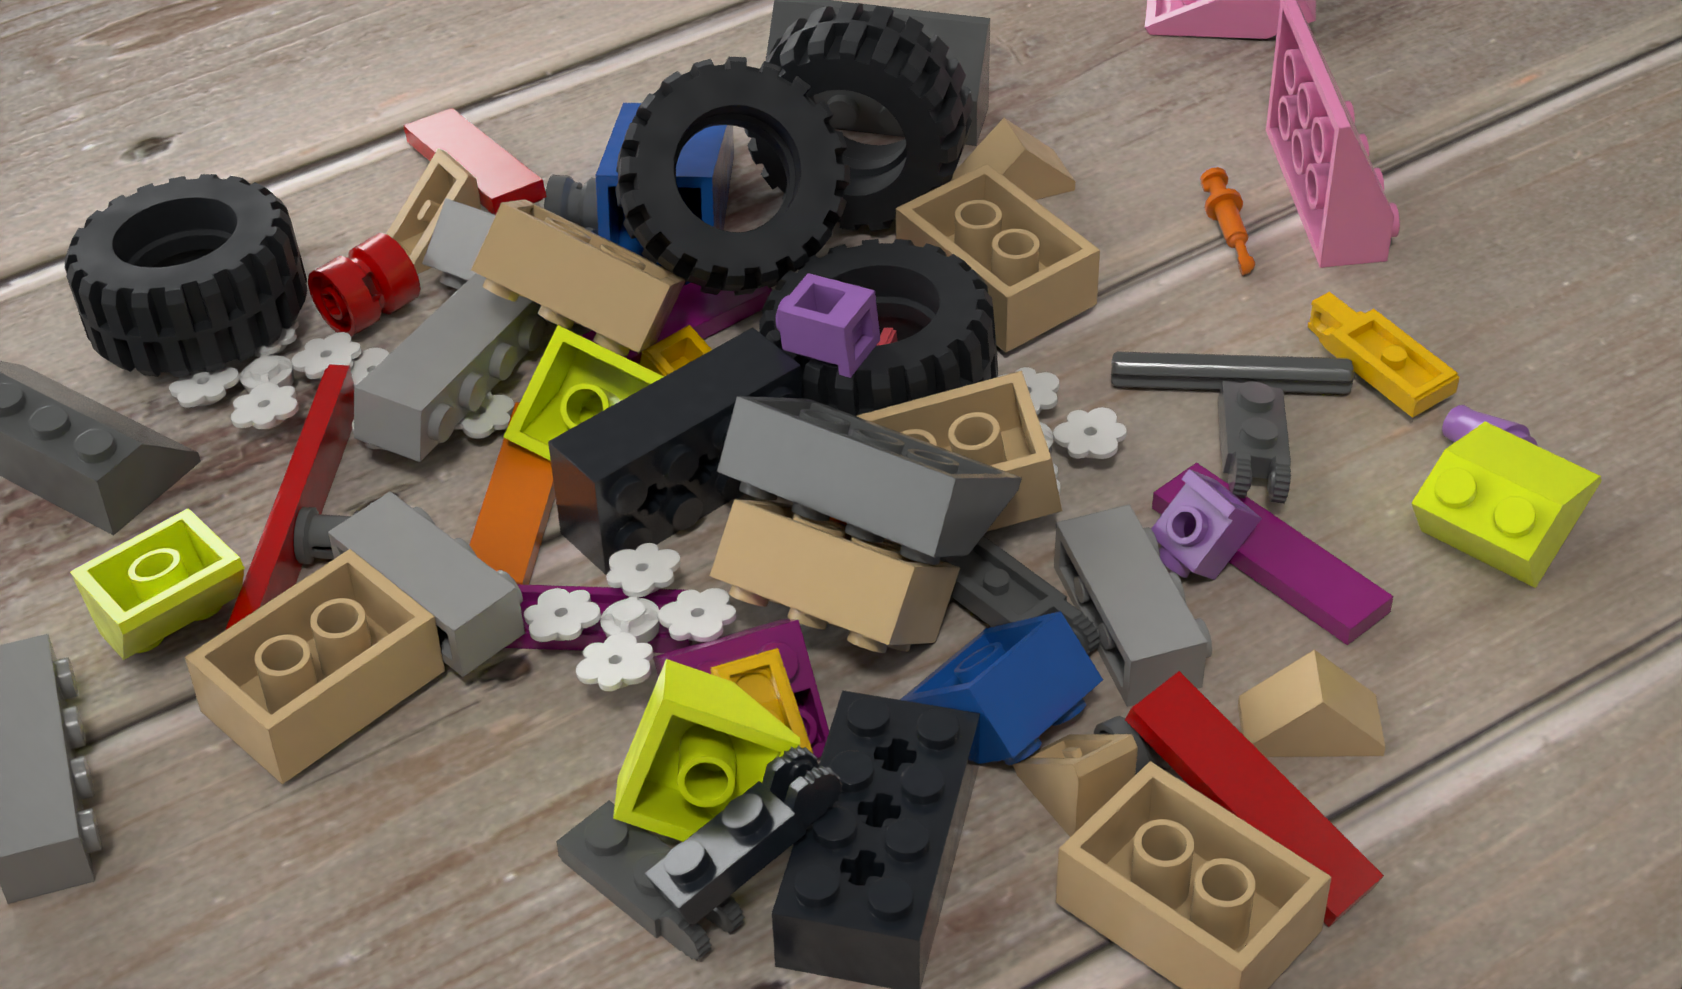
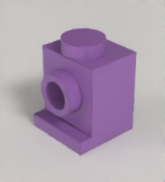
[776,273,880,378]
[1151,469,1262,580]

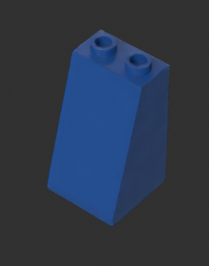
[595,103,734,285]

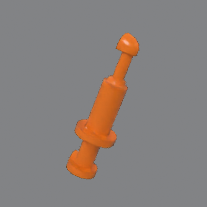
[1200,167,1255,276]

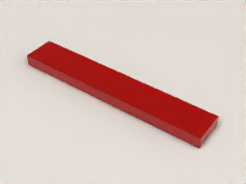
[225,364,354,630]

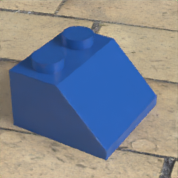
[900,611,1103,765]

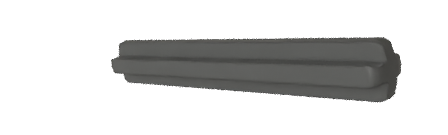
[1111,351,1354,395]

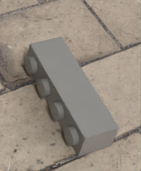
[354,273,546,462]
[0,634,103,904]

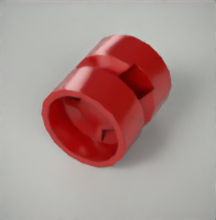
[308,233,421,337]

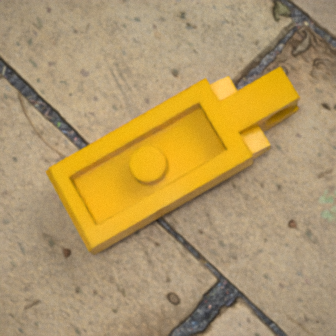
[1308,291,1460,418]

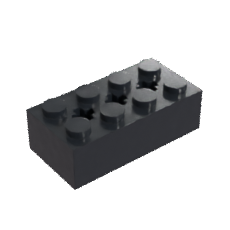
[548,327,802,575]
[772,690,980,989]

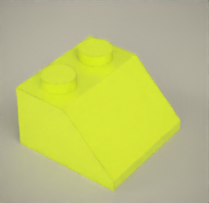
[503,325,664,461]
[1411,421,1602,588]
[70,508,245,660]
[613,659,800,842]

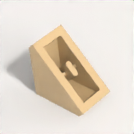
[951,118,1076,200]
[386,148,481,274]
[1238,649,1385,757]
[1013,734,1138,837]

